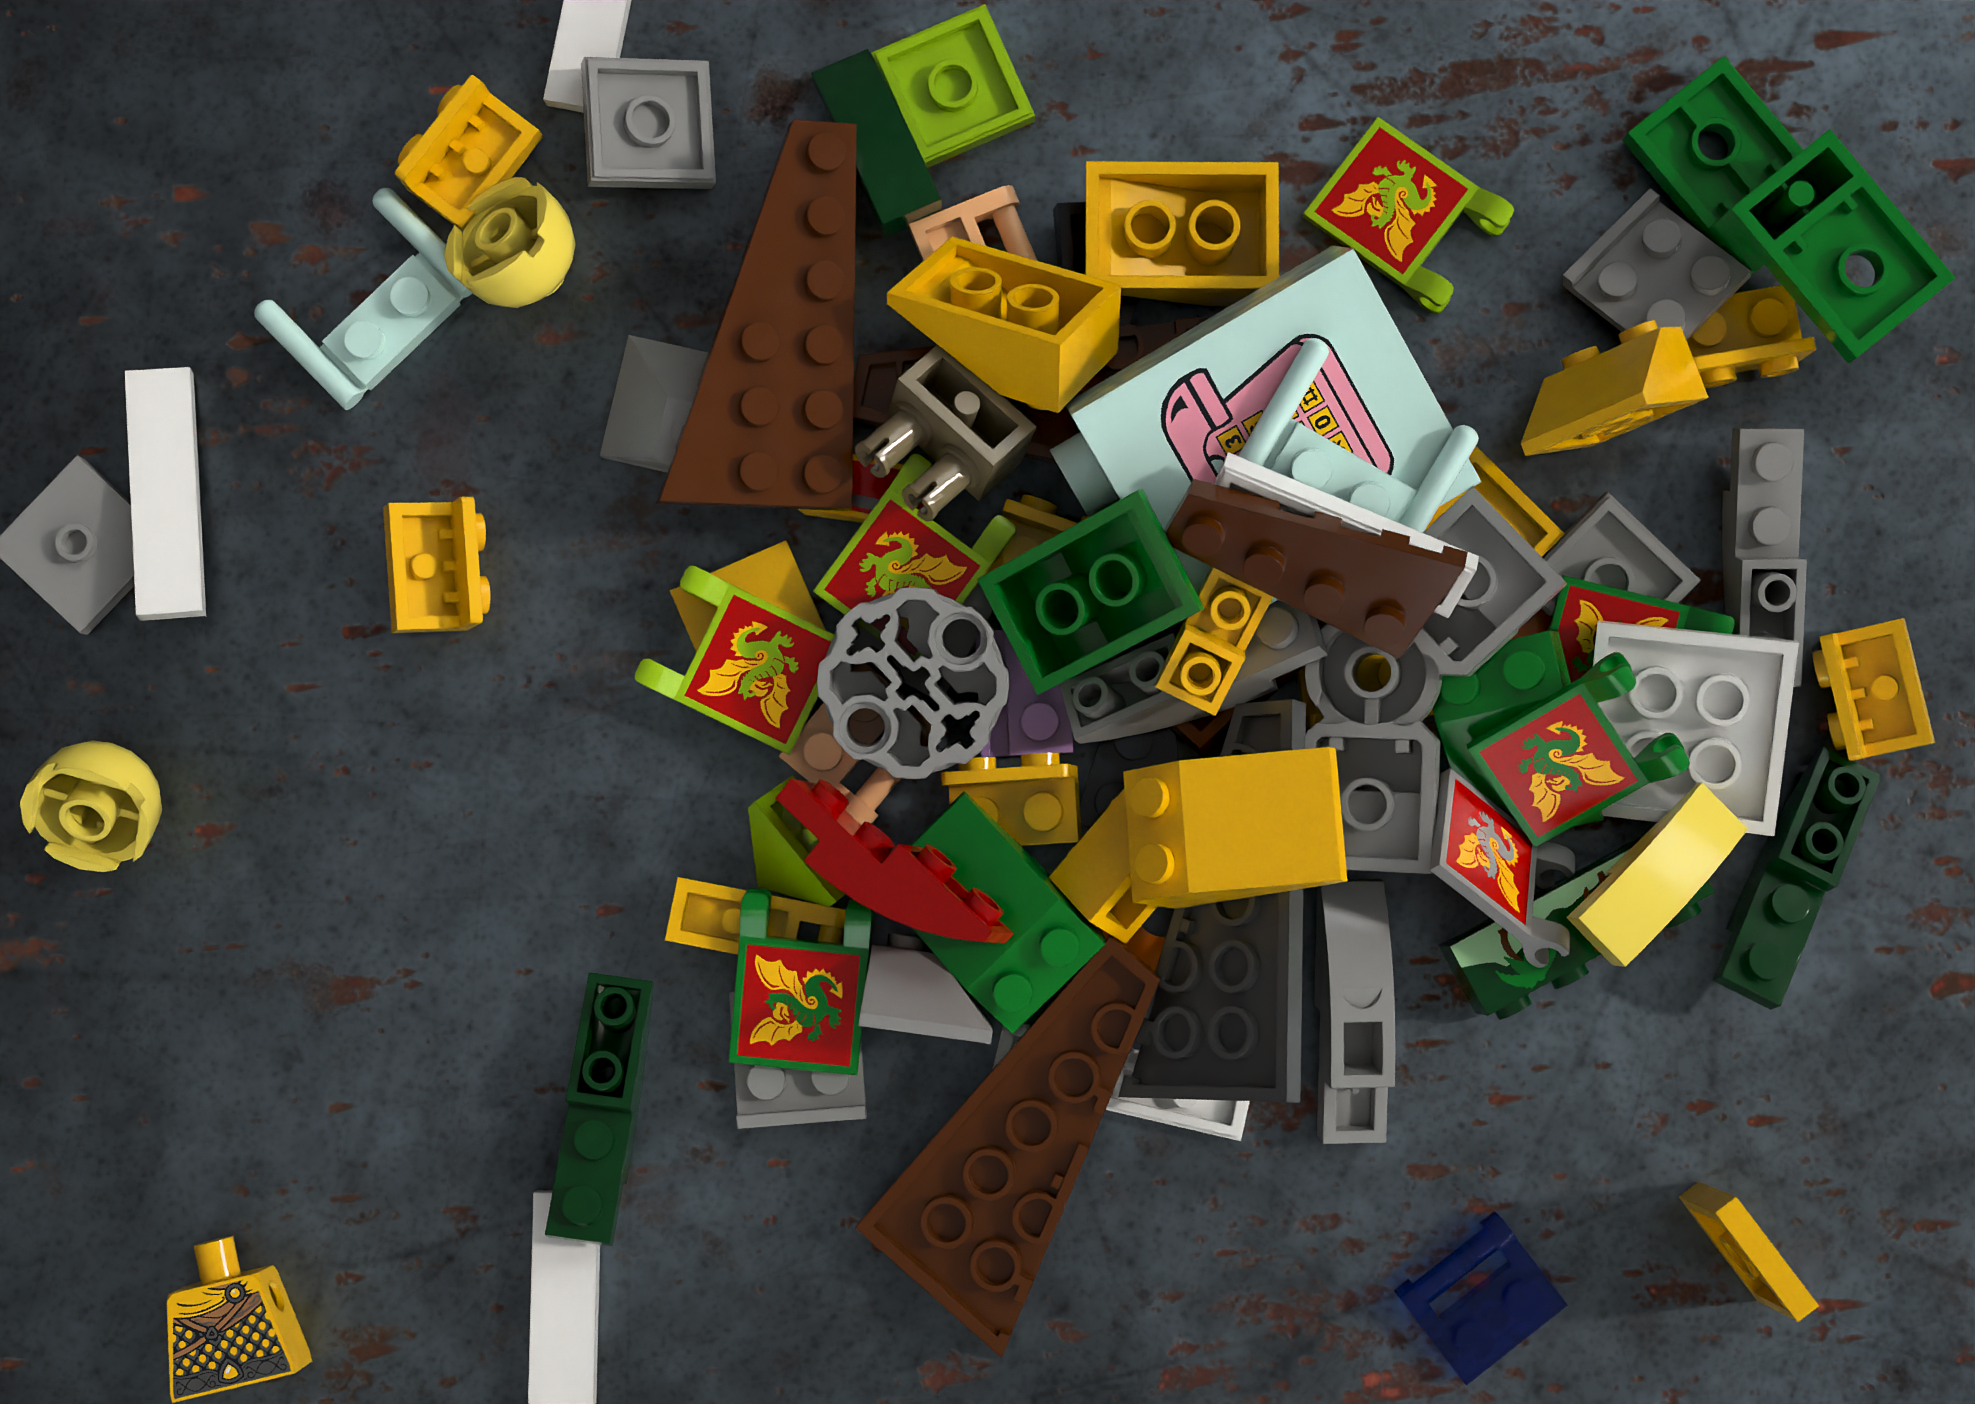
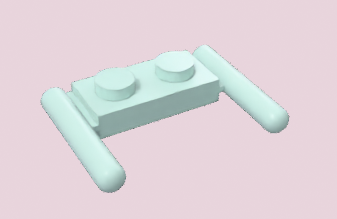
[254,187,472,410]
[1238,338,1479,533]

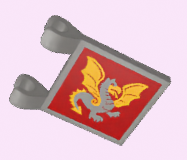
[1430,768,1575,968]

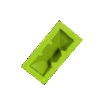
[748,775,846,907]

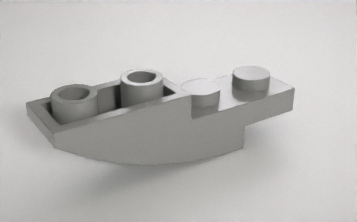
[1722,428,1807,687]
[1060,600,1328,744]
[1314,878,1396,1144]

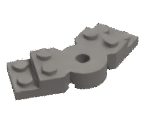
[1305,486,1567,874]

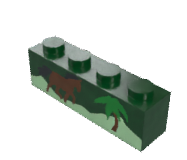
[1438,833,1715,1020]

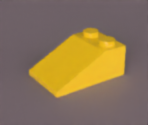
[1085,161,1279,306]
[887,236,1121,413]
[1521,320,1709,456]
[1123,747,1348,909]

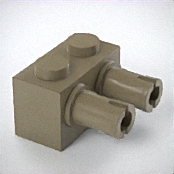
[855,345,1037,521]

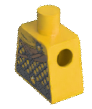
[167,1236,312,1403]

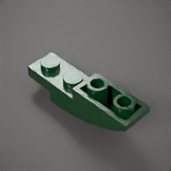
[1712,746,1881,1010]
[545,972,654,1246]

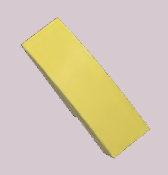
[1566,782,1748,967]

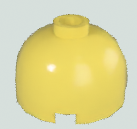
[444,177,575,308]
[20,740,162,872]

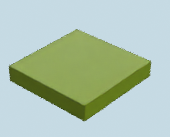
[871,4,1035,168]

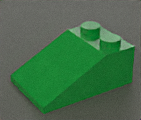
[977,489,1205,695]
[1432,630,1604,827]
[910,791,1106,1034]

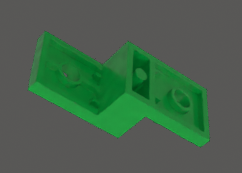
[1622,56,1956,363]

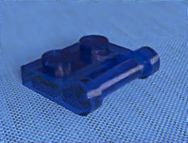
[1393,1211,1568,1385]

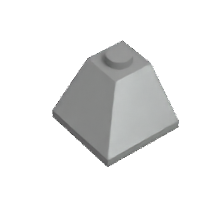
[600,335,708,473]
[858,933,993,1044]

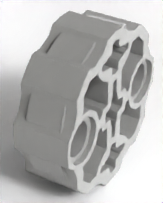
[817,587,1010,779]

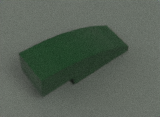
[811,49,942,237]

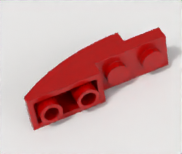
[775,778,1014,943]

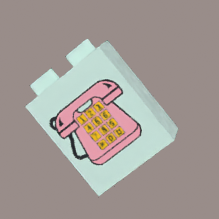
[1050,246,1481,605]

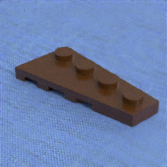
[1164,479,1468,659]

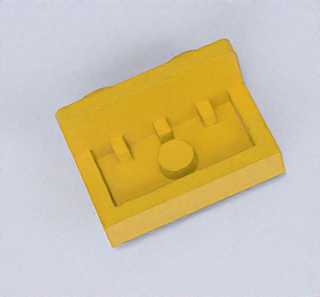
[395,75,544,232]
[383,496,490,633]
[1812,618,1935,761]

